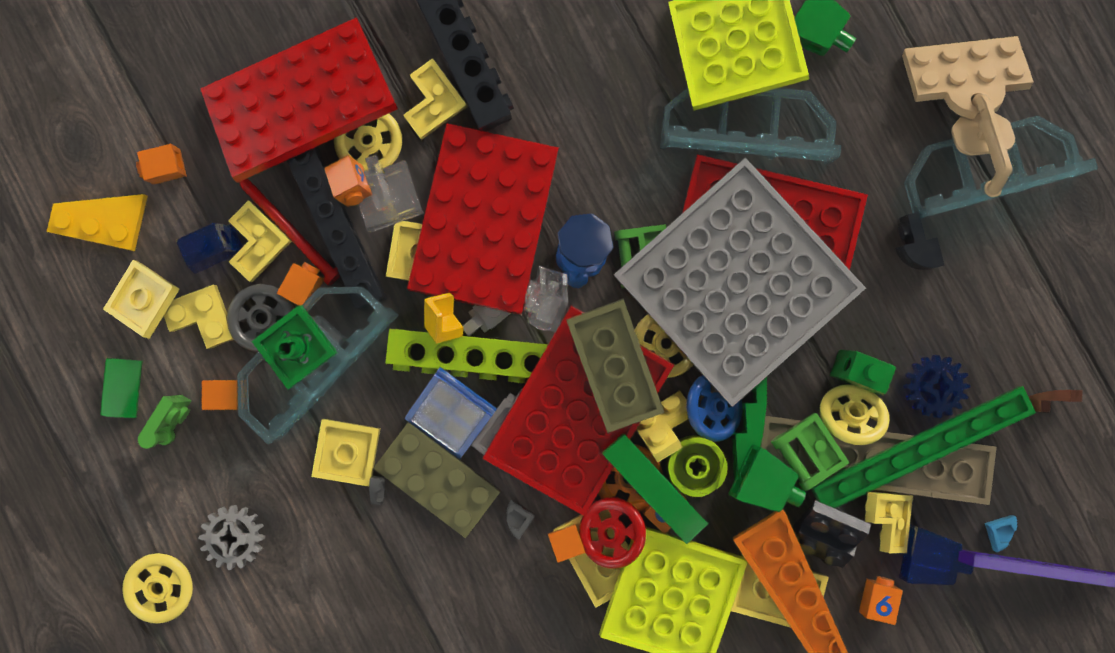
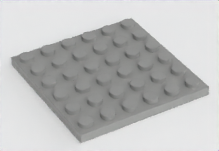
[614,158,866,407]

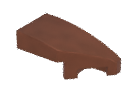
[1028,390,1082,412]

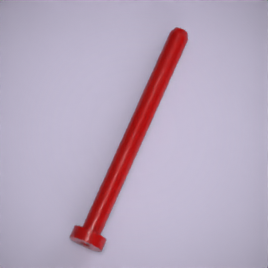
[239,179,341,286]

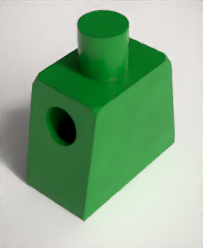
[794,0,857,56]
[829,349,896,396]
[728,444,806,512]

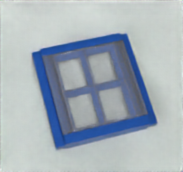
[404,367,497,459]

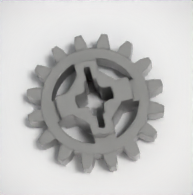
[198,505,265,570]

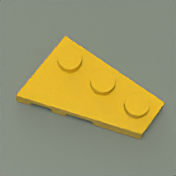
[47,194,148,251]

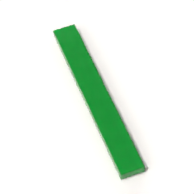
[811,386,1036,509]

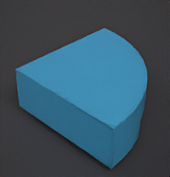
[985,515,1017,552]

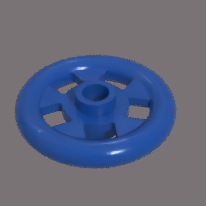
[686,375,743,442]

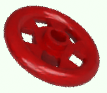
[579,497,646,569]

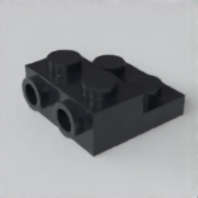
[793,500,871,568]

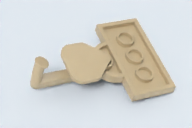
[902,36,1034,197]

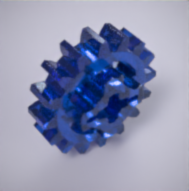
[903,355,971,418]

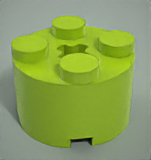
[665,436,728,497]

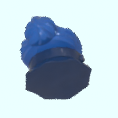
[556,214,614,288]

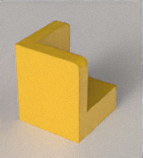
[424,293,463,344]

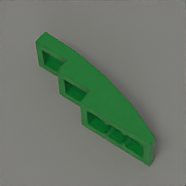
[731,377,767,481]
[602,433,708,544]

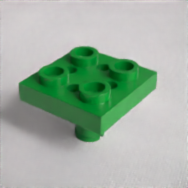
[251,305,338,390]

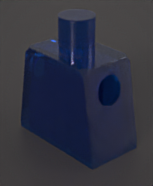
[176,223,243,274]
[899,524,974,585]

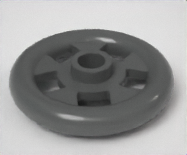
[227,284,294,353]

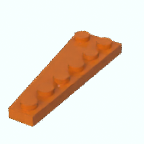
[733,509,848,653]

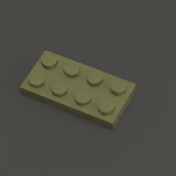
[566,299,664,433]
[373,422,501,538]

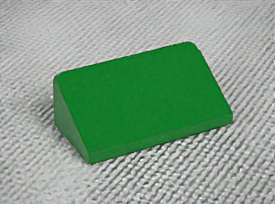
[100,358,142,418]

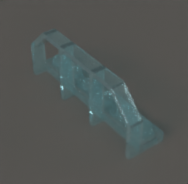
[660,88,841,164]
[904,115,1098,219]
[237,287,398,445]

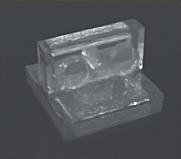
[359,155,424,233]

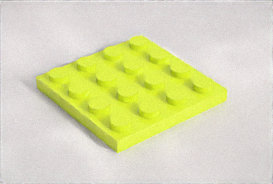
[668,0,809,111]
[599,527,748,653]

